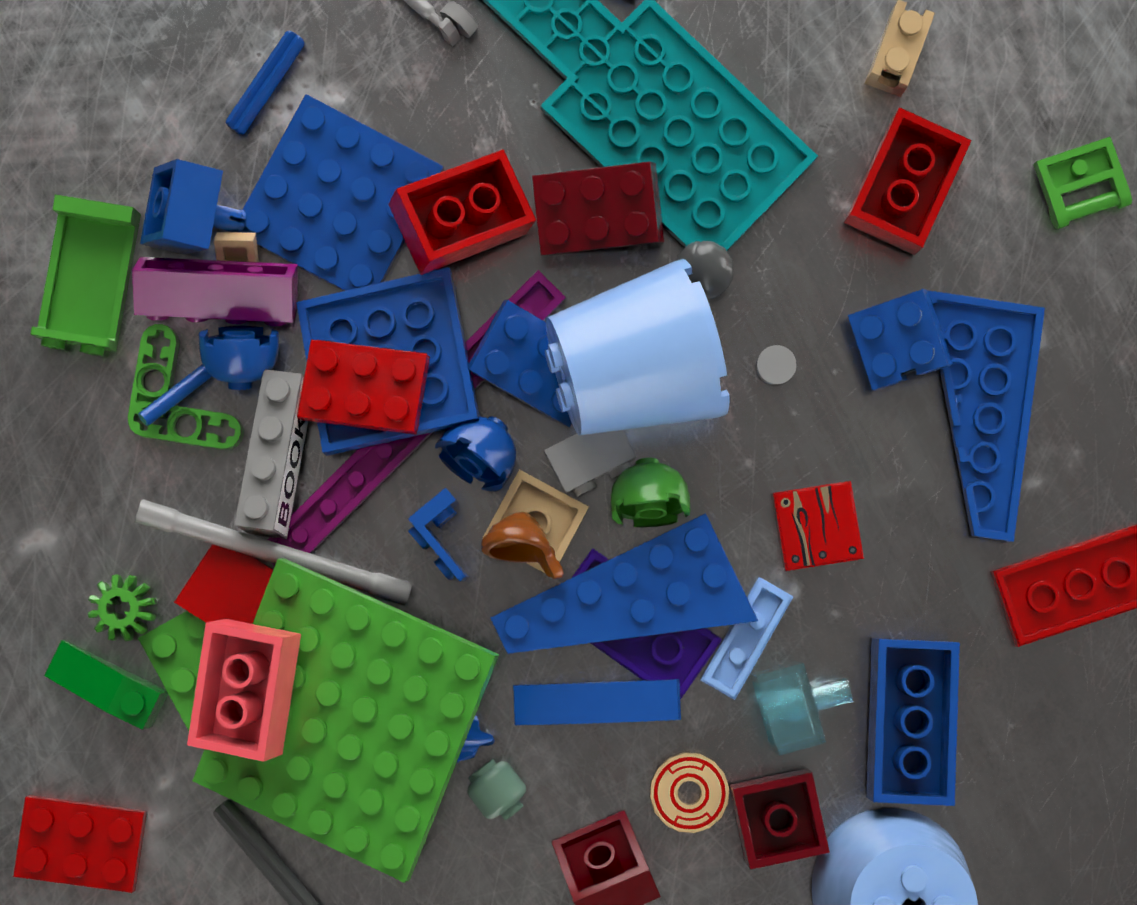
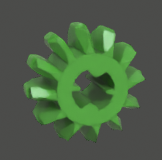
[88,574,157,641]

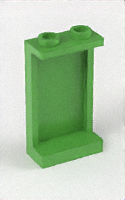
[30,194,141,356]

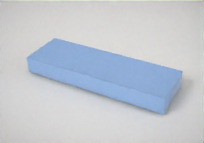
[700,577,793,700]

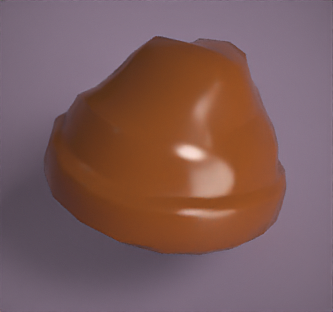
[481,512,564,579]

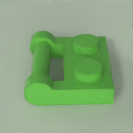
[1033,137,1132,229]

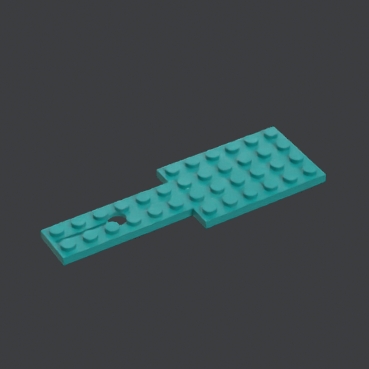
[482,0,818,251]

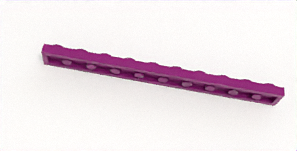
[267,270,566,566]

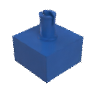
[140,159,246,255]

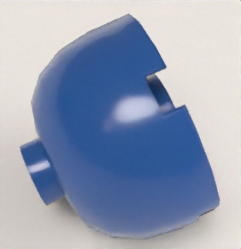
[198,326,279,390]
[435,416,516,491]

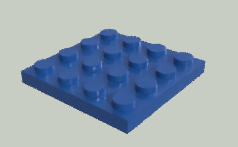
[236,94,444,291]
[296,267,480,456]

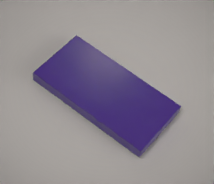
[572,548,722,700]

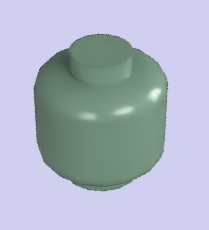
[467,759,526,820]

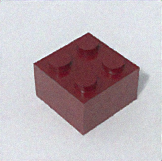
[729,768,830,870]

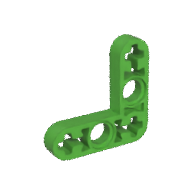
[128,324,244,450]

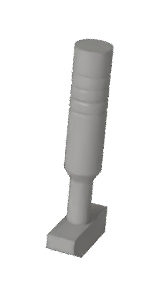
[404,0,461,47]

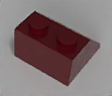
[551,810,661,905]

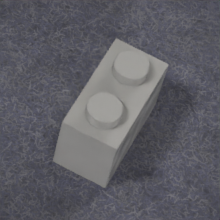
[544,430,637,497]

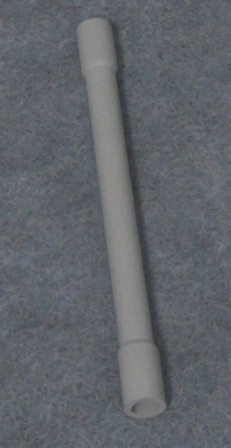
[135,499,412,606]

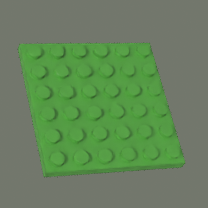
[192,558,499,883]

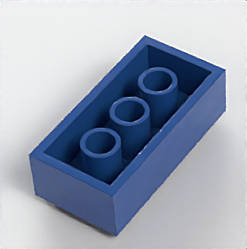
[866,638,960,806]

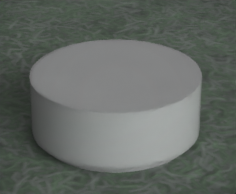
[440,1,478,38]
[756,345,797,386]

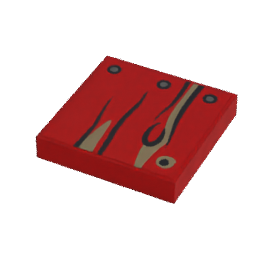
[772,481,864,571]

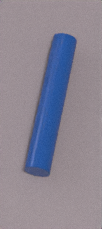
[138,364,212,426]

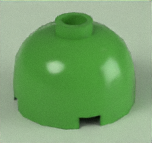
[611,458,691,528]

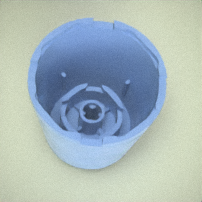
[545,259,730,435]
[811,808,978,905]

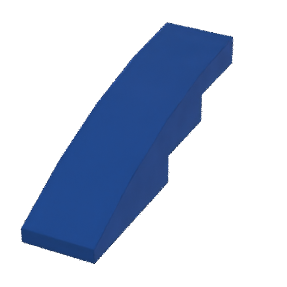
[513,679,681,725]

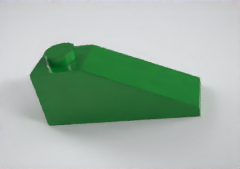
[44,640,168,730]

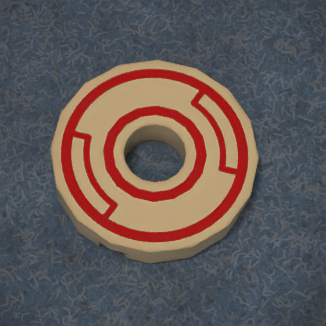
[649,752,729,833]

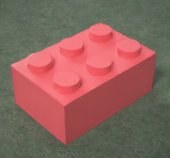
[187,619,301,762]

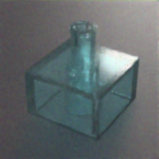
[750,661,853,756]

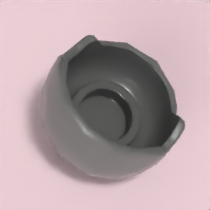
[676,241,734,299]

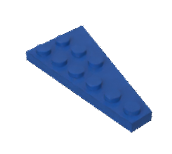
[928,290,1045,542]
[491,513,758,654]

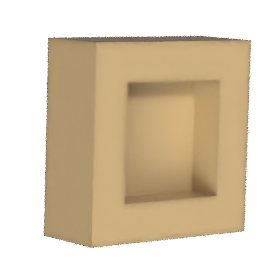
[214,232,259,262]

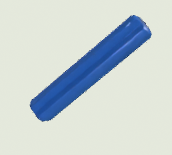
[226,30,305,135]

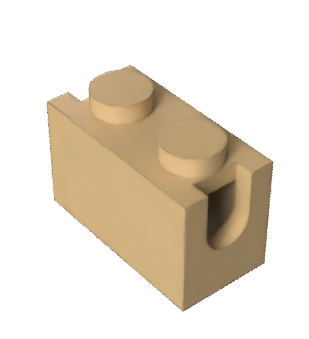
[864,0,935,97]

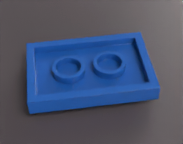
[469,300,572,427]

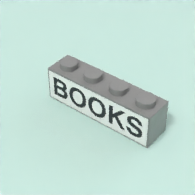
[234,369,308,539]

